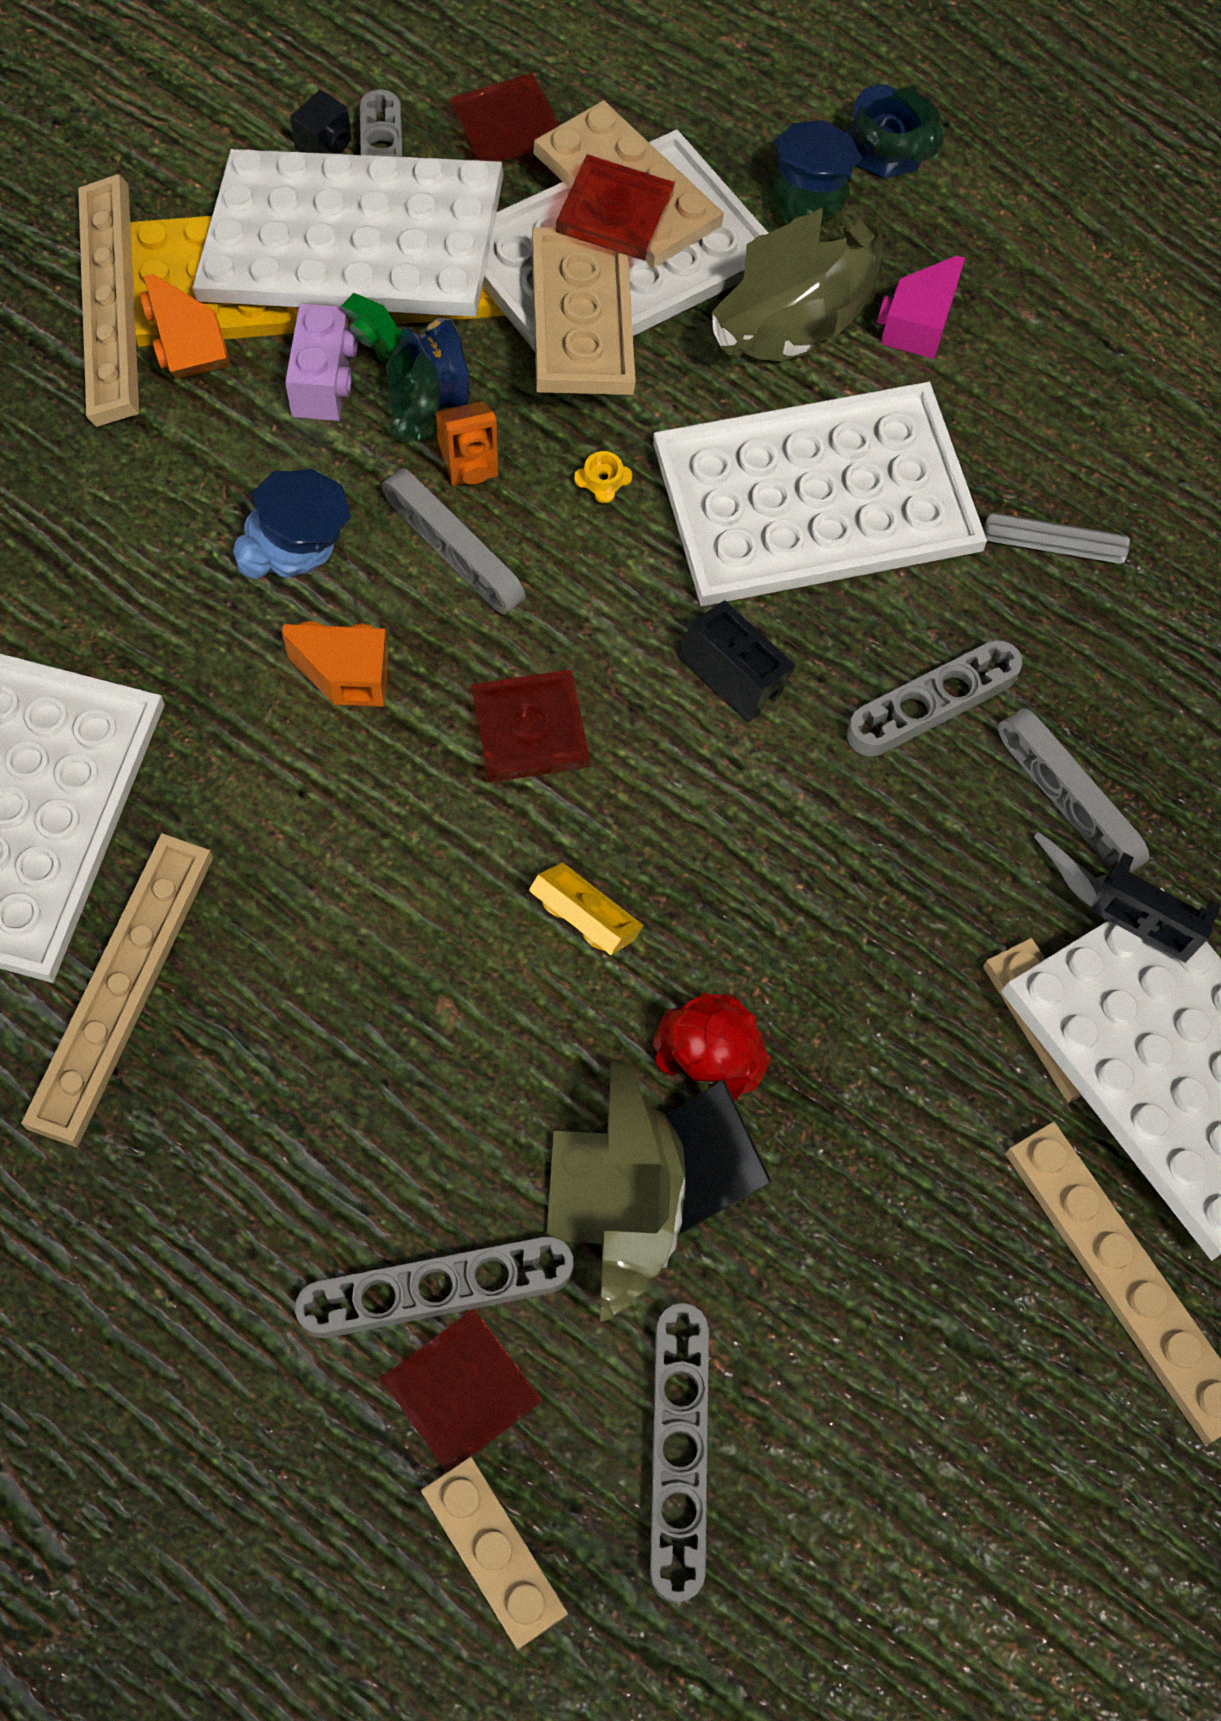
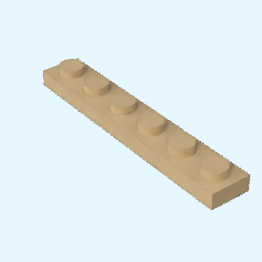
[78,174,139,427]
[21,833,213,1147]
[1005,1122,1221,1445]

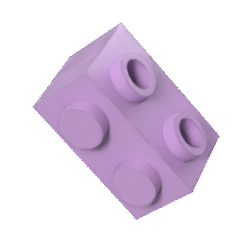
[285,303,358,421]

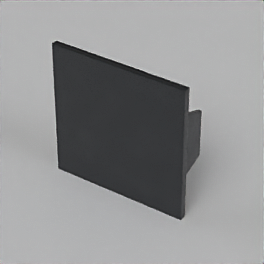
[665,1081,772,1233]

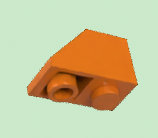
[140,274,231,379]
[435,401,498,487]
[282,621,389,707]

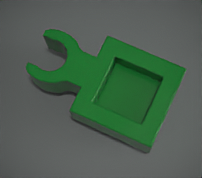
[341,292,411,373]

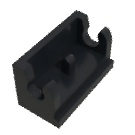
[678,600,796,723]
[1090,852,1221,963]

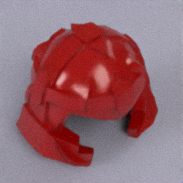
[653,992,772,1101]

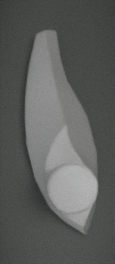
[1034,832,1107,907]

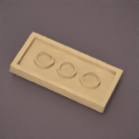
[533,100,724,268]
[531,227,635,395]

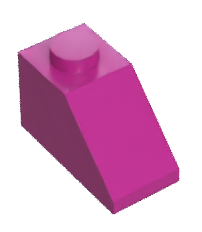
[877,256,965,359]

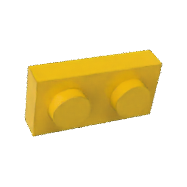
[529,862,644,955]

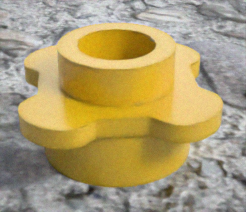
[574,451,632,503]

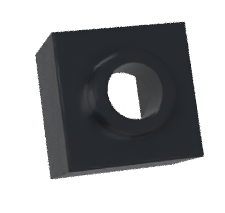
[290,89,352,154]

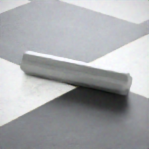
[984,512,1130,564]

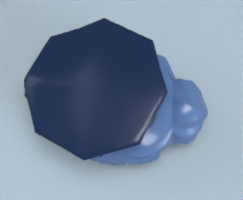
[233,469,351,579]

